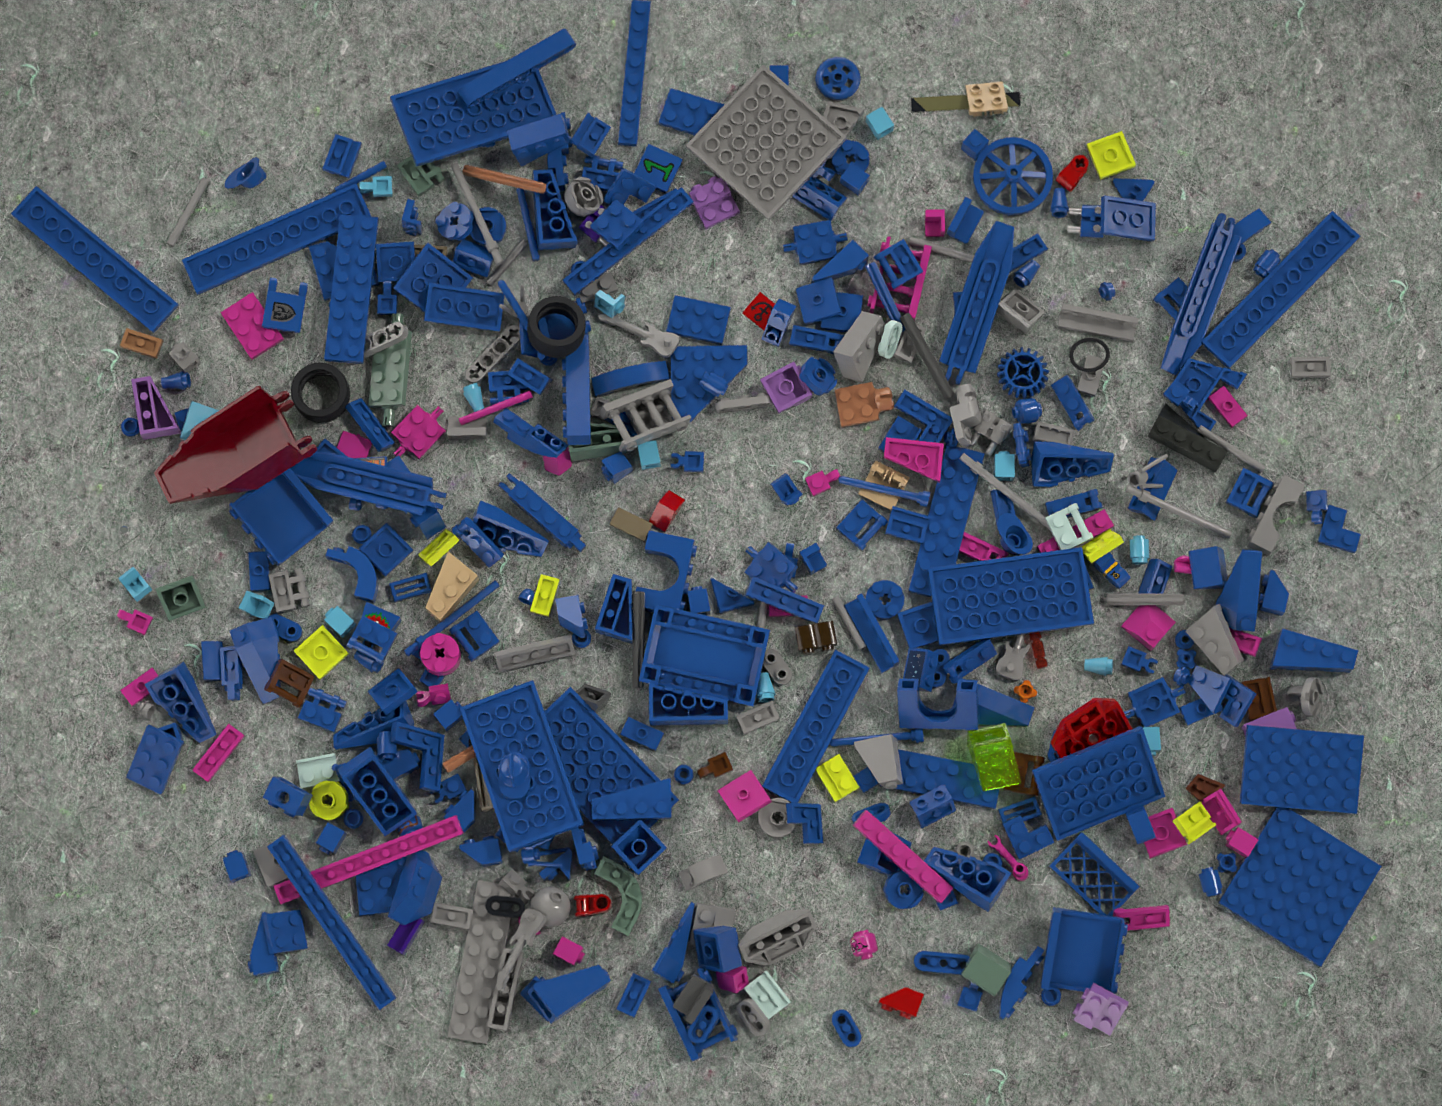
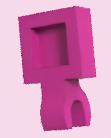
[805,469,840,497]
[117,609,153,635]
[416,683,451,707]

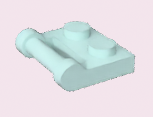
[1045,503,1094,550]

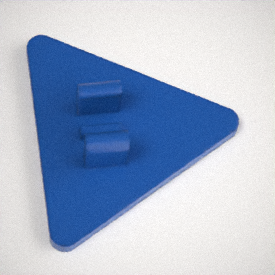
[1113,178,1155,201]

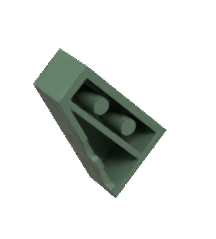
[565,421,628,461]

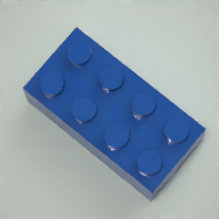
[338,747,417,836]

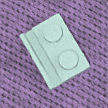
[296,753,340,789]
[744,970,791,1020]

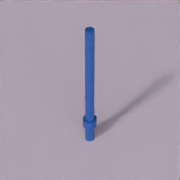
[404,580,500,657]

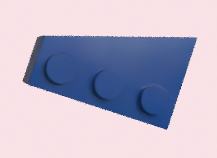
[507,113,570,167]

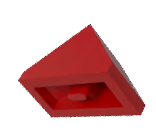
[649,490,685,532]

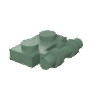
[397,155,445,197]

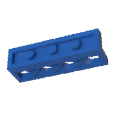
[792,176,847,221]
[844,593,899,674]

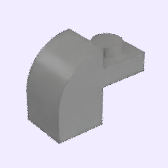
[679,855,728,891]

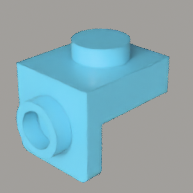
[119,567,152,602]

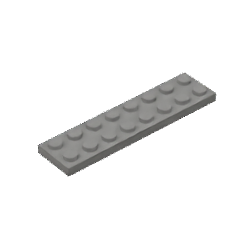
[448,880,516,1044]

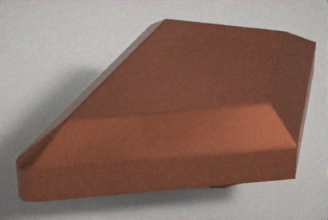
[1185,774,1225,801]

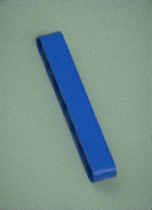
[458,29,577,108]

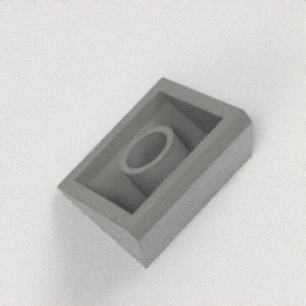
[996,289,1045,335]

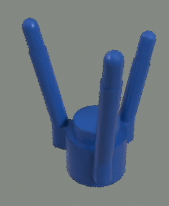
[521,837,571,867]

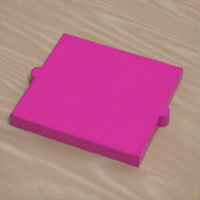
[337,431,372,458]

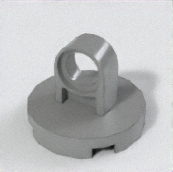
[1286,677,1323,717]

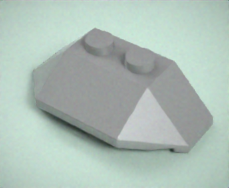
[738,909,817,966]

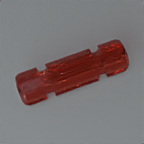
[1029,632,1048,669]

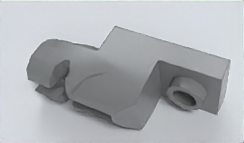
[950,384,981,448]

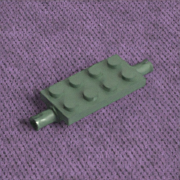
[368,313,412,427]

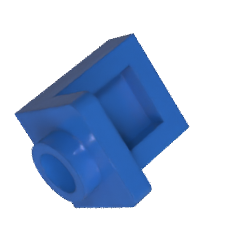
[770,473,803,505]

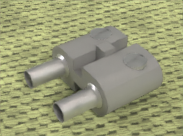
[970,409,1013,456]

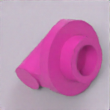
[1174,555,1191,574]

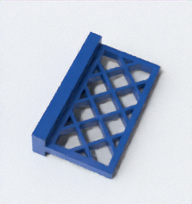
[1050,832,1140,916]

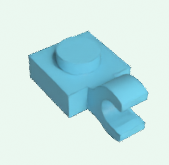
[359,176,392,197]

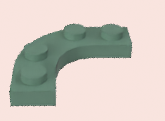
[594,856,642,937]

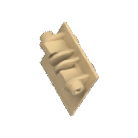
[965,81,1008,117]
[858,460,910,510]

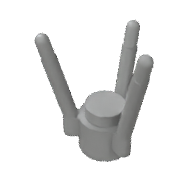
[499,285,530,319]
[1128,454,1168,489]

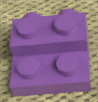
[689,176,740,229]
[760,362,813,414]
[1073,983,1129,1035]

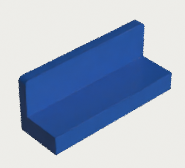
[1128,457,1177,521]

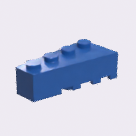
[532,169,578,250]
[387,455,446,540]

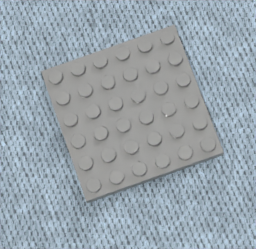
[686,64,847,220]

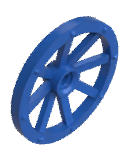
[973,137,1053,215]

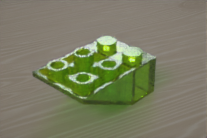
[967,723,1021,791]

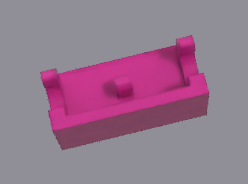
[1201,789,1242,835]

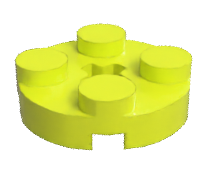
[309,781,349,820]

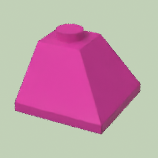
[1121,605,1176,651]

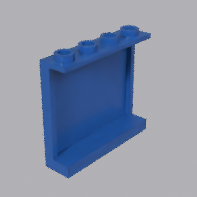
[229,468,333,567]
[1040,907,1128,994]

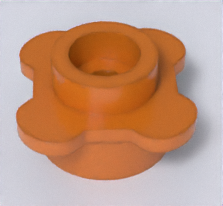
[1014,680,1037,703]

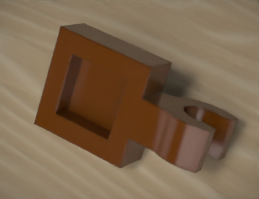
[697,752,733,779]

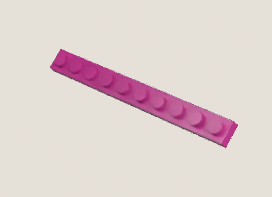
[273,815,464,905]

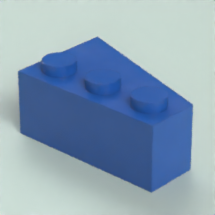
[595,574,633,644]

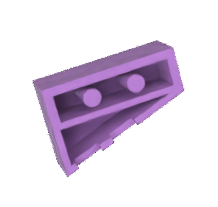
[131,376,181,440]

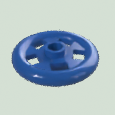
[815,57,861,100]

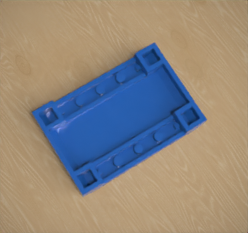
[639,605,770,706]

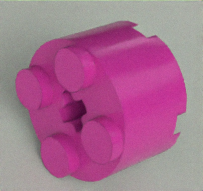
[420,633,461,676]

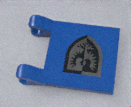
[262,278,308,333]

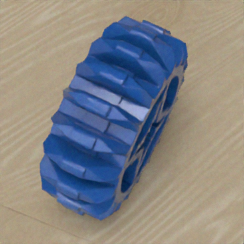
[997,347,1049,399]

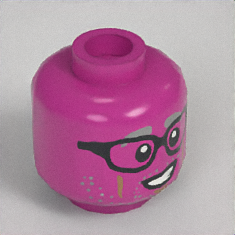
[850,930,878,960]

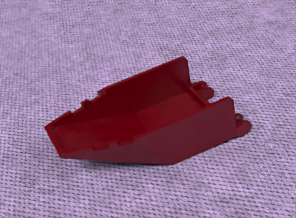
[154,386,317,504]

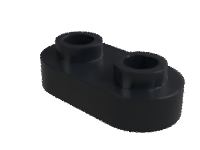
[485,895,525,918]

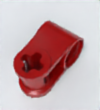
[1055,155,1089,192]
[573,894,612,917]

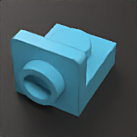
[594,290,625,318]

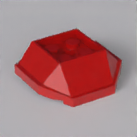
[1050,698,1133,759]

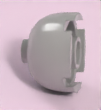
[564,177,603,216]
[530,886,570,927]

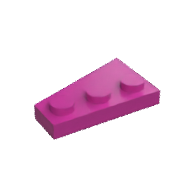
[884,437,944,483]

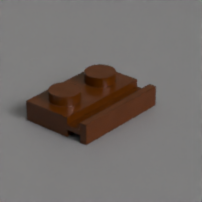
[1241,677,1277,721]

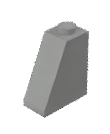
[854,734,903,789]

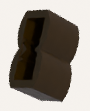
[795,621,837,655]

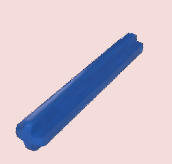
[866,262,906,332]

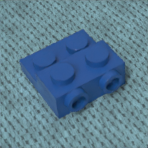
[571,827,599,871]

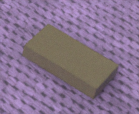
[610,507,653,542]

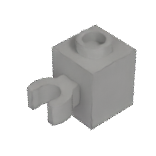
[169,341,201,373]

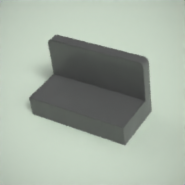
[673,974,714,1024]

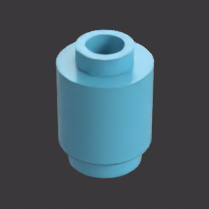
[1129,535,1149,564]

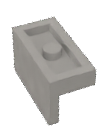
[447,416,487,440]

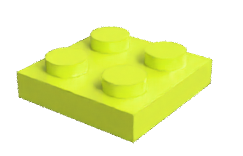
[1086,131,1136,180]
[294,625,349,680]

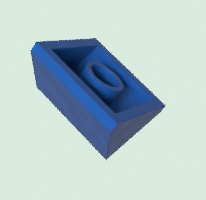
[1188,546,1228,589]

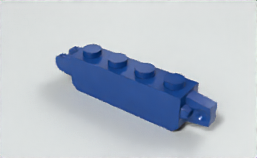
[498,473,586,552]

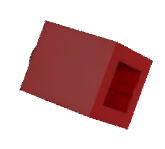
[878,987,924,1020]

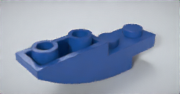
[547,112,573,191]
[493,408,568,458]
[999,946,1045,1020]

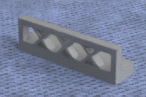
[1057,304,1139,342]

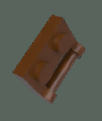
[264,659,315,708]
[1003,751,1045,796]

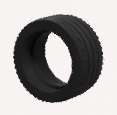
[527,296,586,358]
[291,362,350,423]

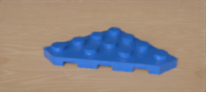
[671,345,747,422]

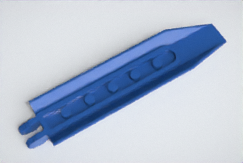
[1161,212,1242,375]
[939,221,1014,385]
[290,452,447,515]

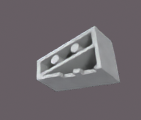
[833,311,885,383]

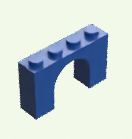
[635,530,697,613]
[897,678,979,730]

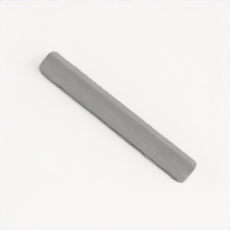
[1107,593,1185,605]

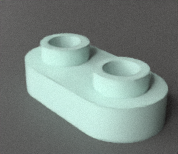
[878,320,902,359]

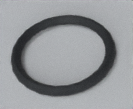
[1069,338,1110,372]

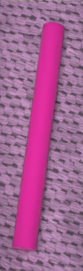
[459,391,533,425]

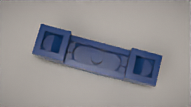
[1232,209,1272,246]
[591,361,670,397]

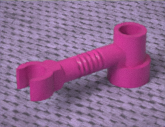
[988,835,1029,881]

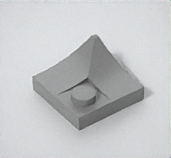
[688,902,736,943]

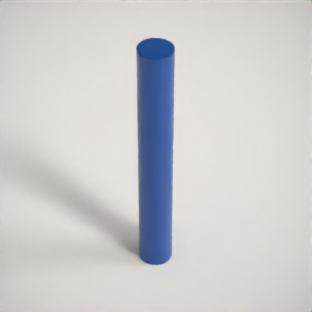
[334,161,387,192]

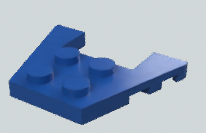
[1175,358,1247,431]

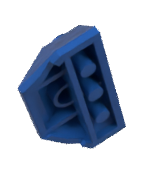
[388,850,442,925]

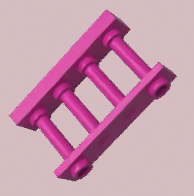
[867,236,932,322]

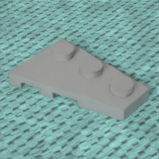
[823,102,865,159]

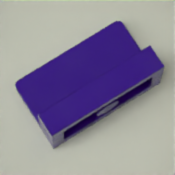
[387,918,425,956]

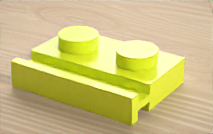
[418,529,460,567]
[1081,529,1124,563]
[815,754,859,802]
[1173,801,1216,844]

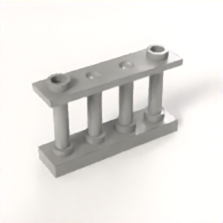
[599,379,691,452]

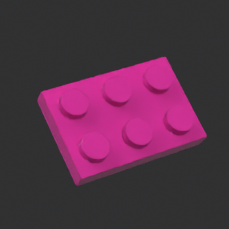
[220,292,284,360]

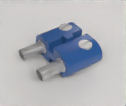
[1067,205,1104,238]

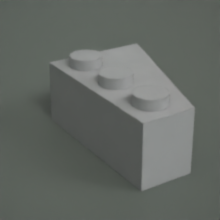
[1185,604,1244,676]

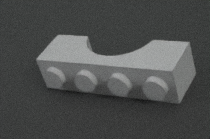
[1247,475,1305,556]

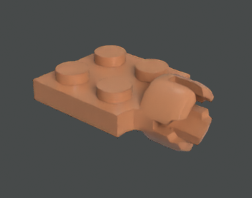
[835,382,894,428]

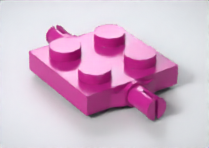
[391,405,446,459]

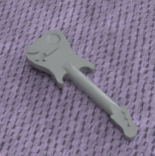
[599,314,679,358]
[995,634,1030,681]
[496,908,546,992]

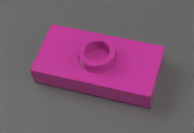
[1208,386,1248,428]
[1229,628,1262,657]
[120,668,158,707]

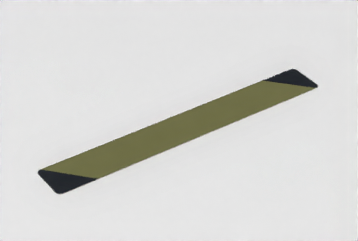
[911,92,1021,112]

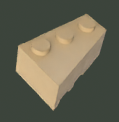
[425,552,479,622]

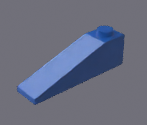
[952,678,1035,726]

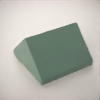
[155,575,206,621]
[961,943,1011,996]

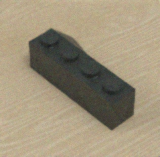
[1147,403,1228,472]

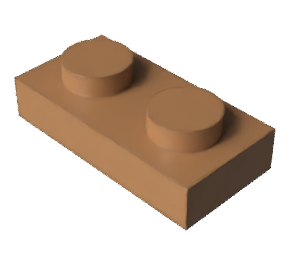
[120,328,163,359]

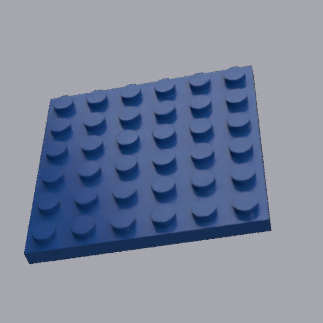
[1218,807,1382,967]

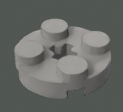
[758,798,796,838]

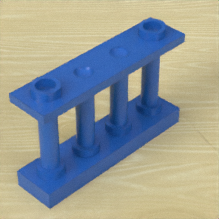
[658,968,738,1061]

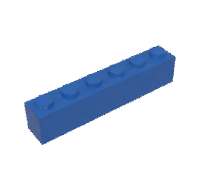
[562,334,591,445]

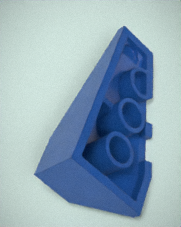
[1031,441,1114,487]
[463,500,549,557]
[1215,550,1262,632]
[230,617,281,704]
[144,661,217,743]
[333,701,414,749]
[924,847,1011,912]
[652,902,695,985]

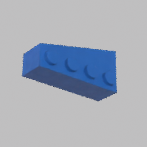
[1269,629,1359,673]
[649,683,728,726]
[592,778,672,821]

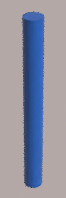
[516,188,540,261]

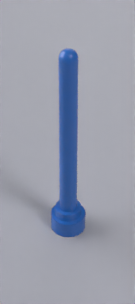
[498,280,550,362]
[838,476,931,507]
[830,728,924,747]

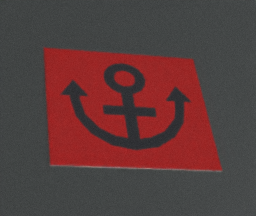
[742,292,775,330]

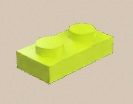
[530,574,560,617]

